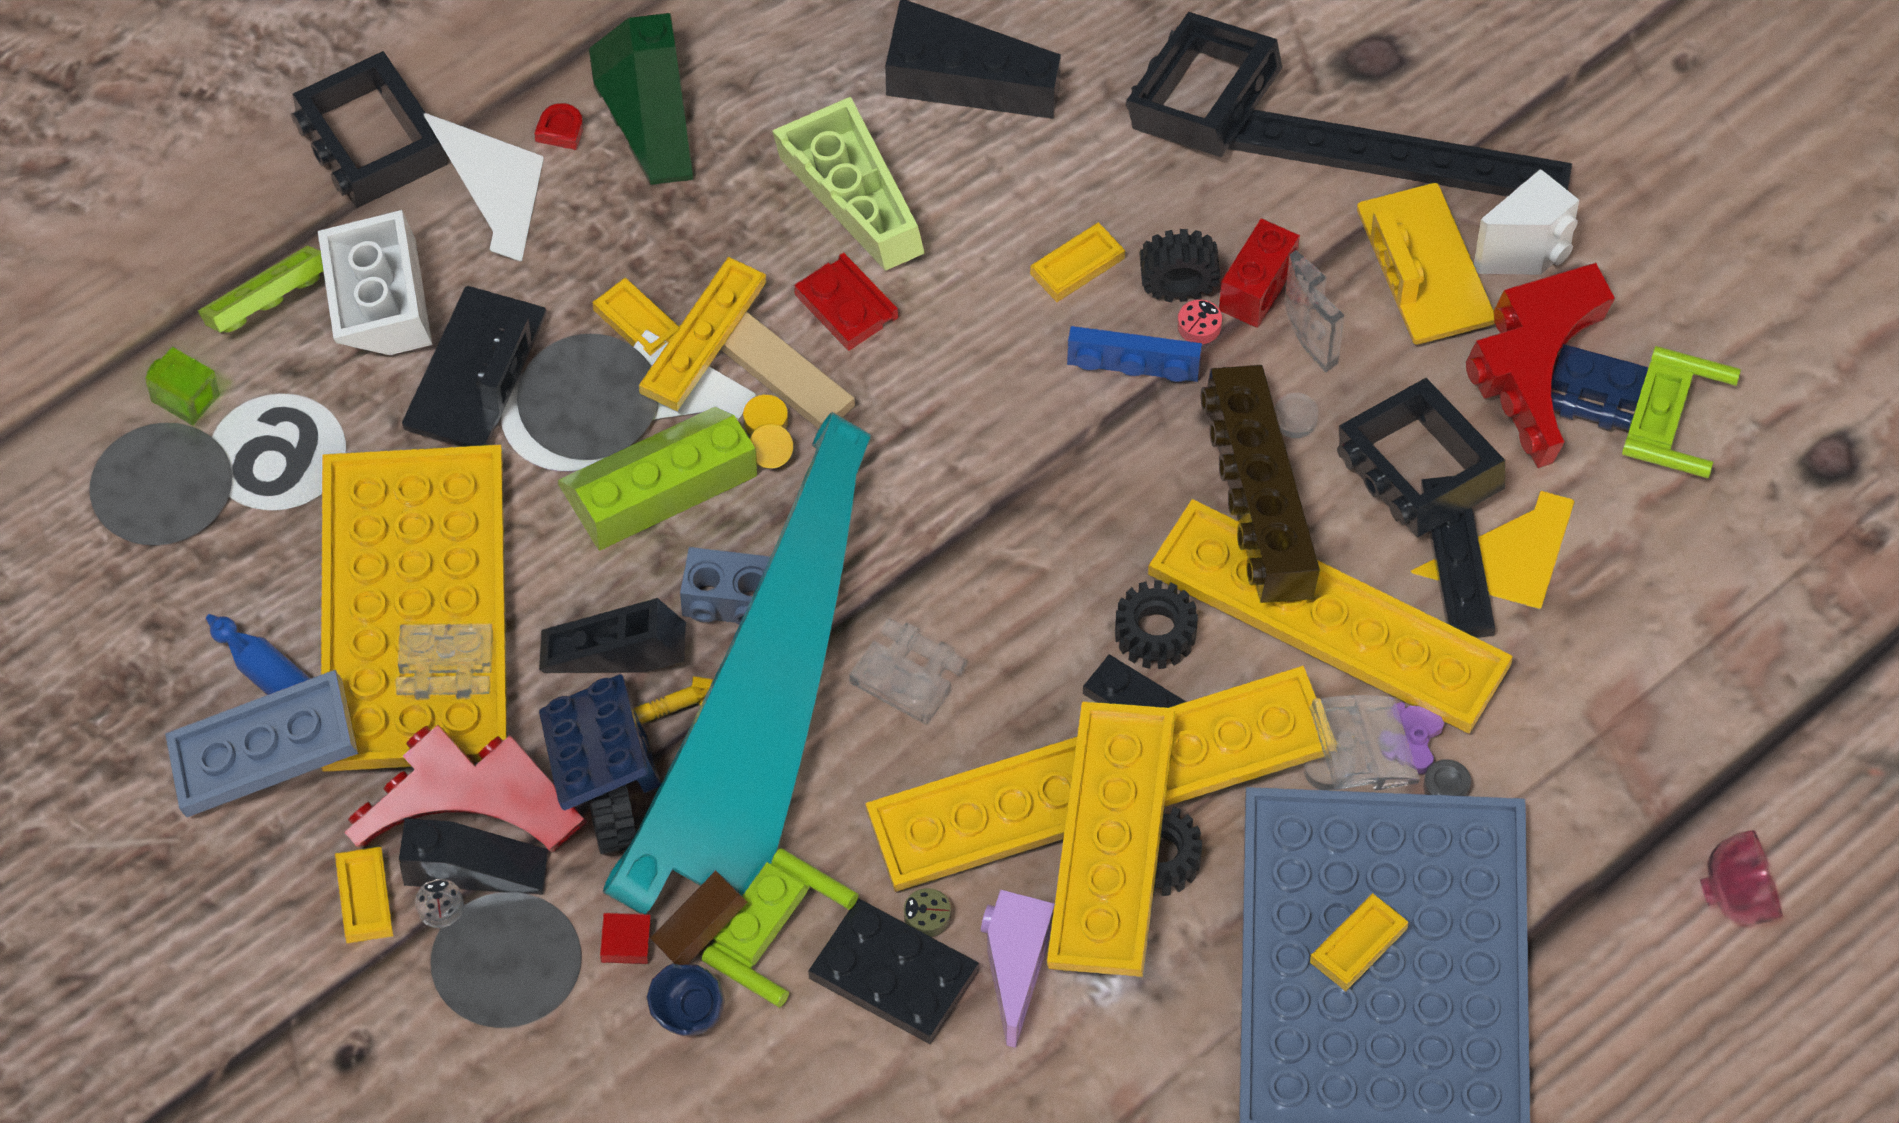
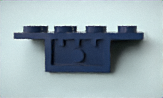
[539,674,661,810]

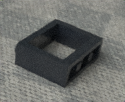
[1126,11,1283,157]
[291,51,448,208]
[1337,377,1505,538]

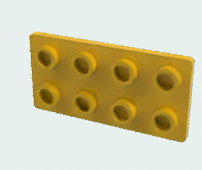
[1357,183,1495,345]

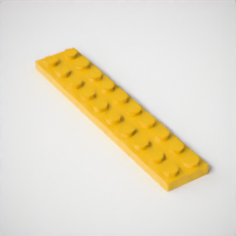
[865,665,1335,892]

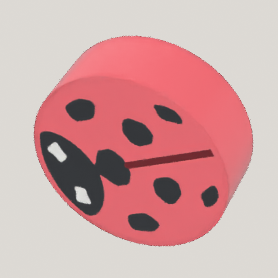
[1178,300,1222,344]

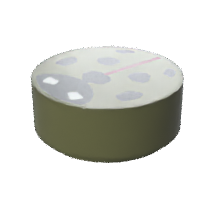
[904,888,951,937]

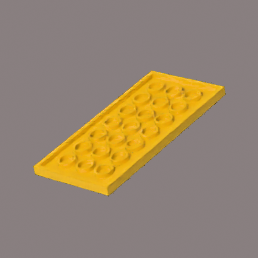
[321,445,507,772]

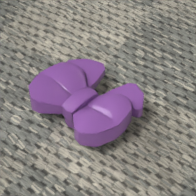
[1374,702,1444,774]

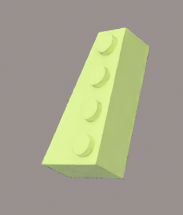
[772,97,925,271]

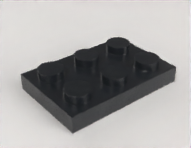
[808,898,979,1044]

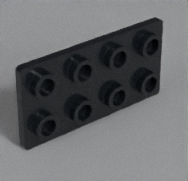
[402,286,547,447]

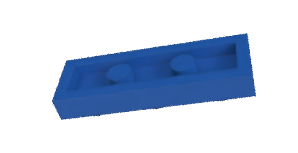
[1067,326,1202,382]

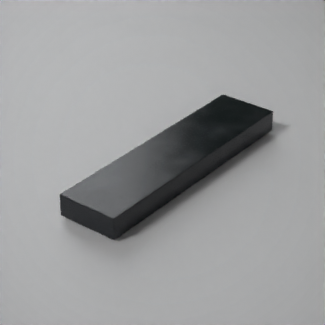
[1421,476,1495,638]

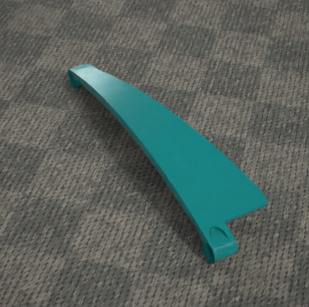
[603,412,871,914]

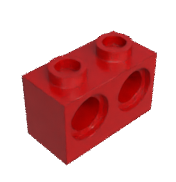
[1219,218,1300,328]

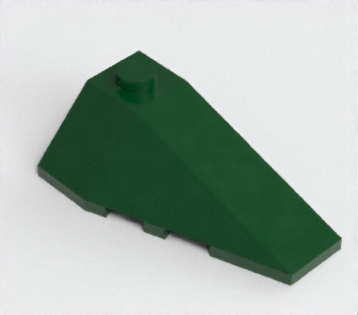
[589,13,693,185]

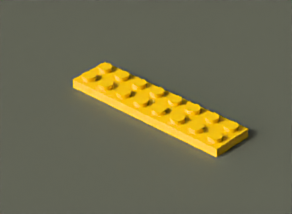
[1148,499,1513,734]

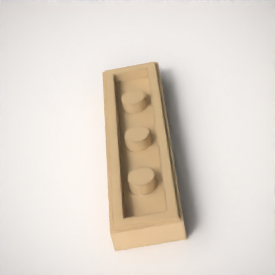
[720,312,855,429]

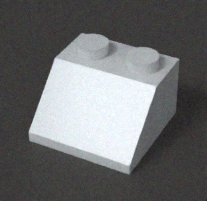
[1474,169,1579,275]

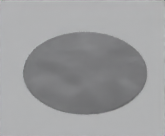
[517,334,658,460]
[89,423,232,545]
[430,892,581,1028]

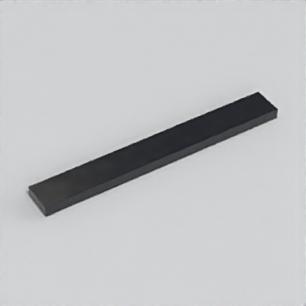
[1228,110,1572,197]

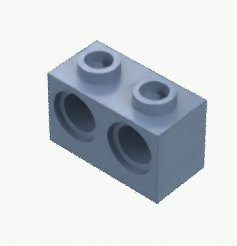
[680,547,771,625]

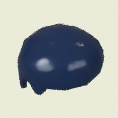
[646,964,725,1036]

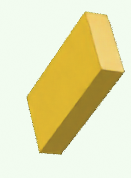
[1030,222,1125,302]
[592,278,679,356]
[335,847,393,943]
[1310,893,1409,992]

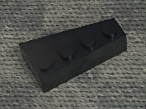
[885,0,1061,119]

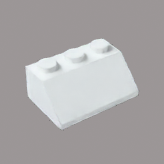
[318,210,432,355]

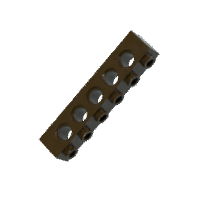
[1200,365,1320,603]

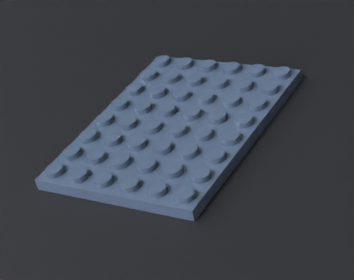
[1239,787,1530,1123]

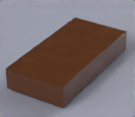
[650,870,748,965]

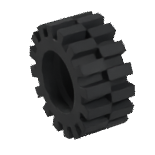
[1139,229,1220,302]
[1115,580,1198,669]
[589,784,636,854]
[1153,805,1202,896]

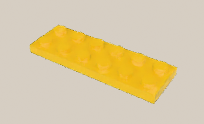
[1047,702,1176,977]

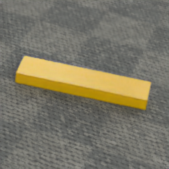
[639,257,766,411]

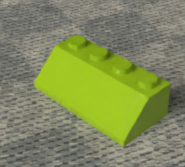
[558,406,757,551]

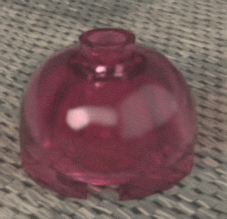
[1700,829,1783,926]

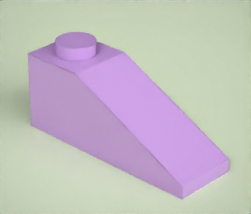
[981,890,1055,1048]

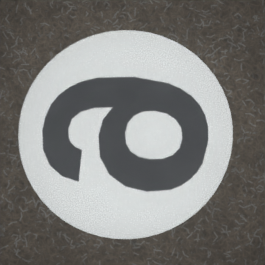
[212,394,346,510]

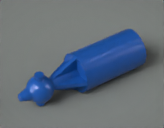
[206,614,311,695]

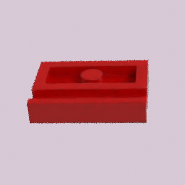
[794,252,898,351]

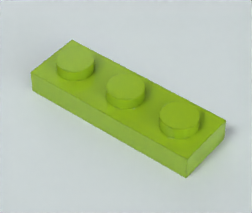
[198,245,324,333]

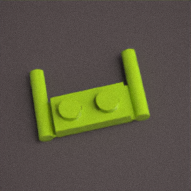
[1622,346,1741,479]
[702,848,859,1008]

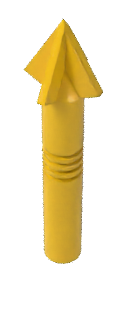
[634,676,713,724]

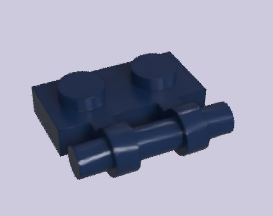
[1551,344,1649,431]

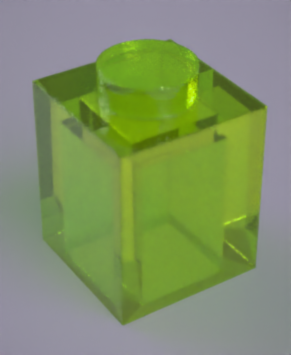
[145,347,220,426]

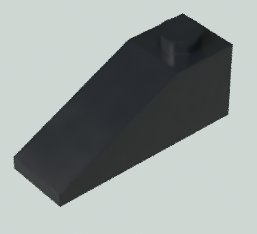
[539,598,686,673]
[399,818,549,895]

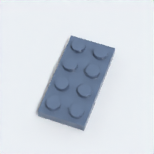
[165,670,358,818]

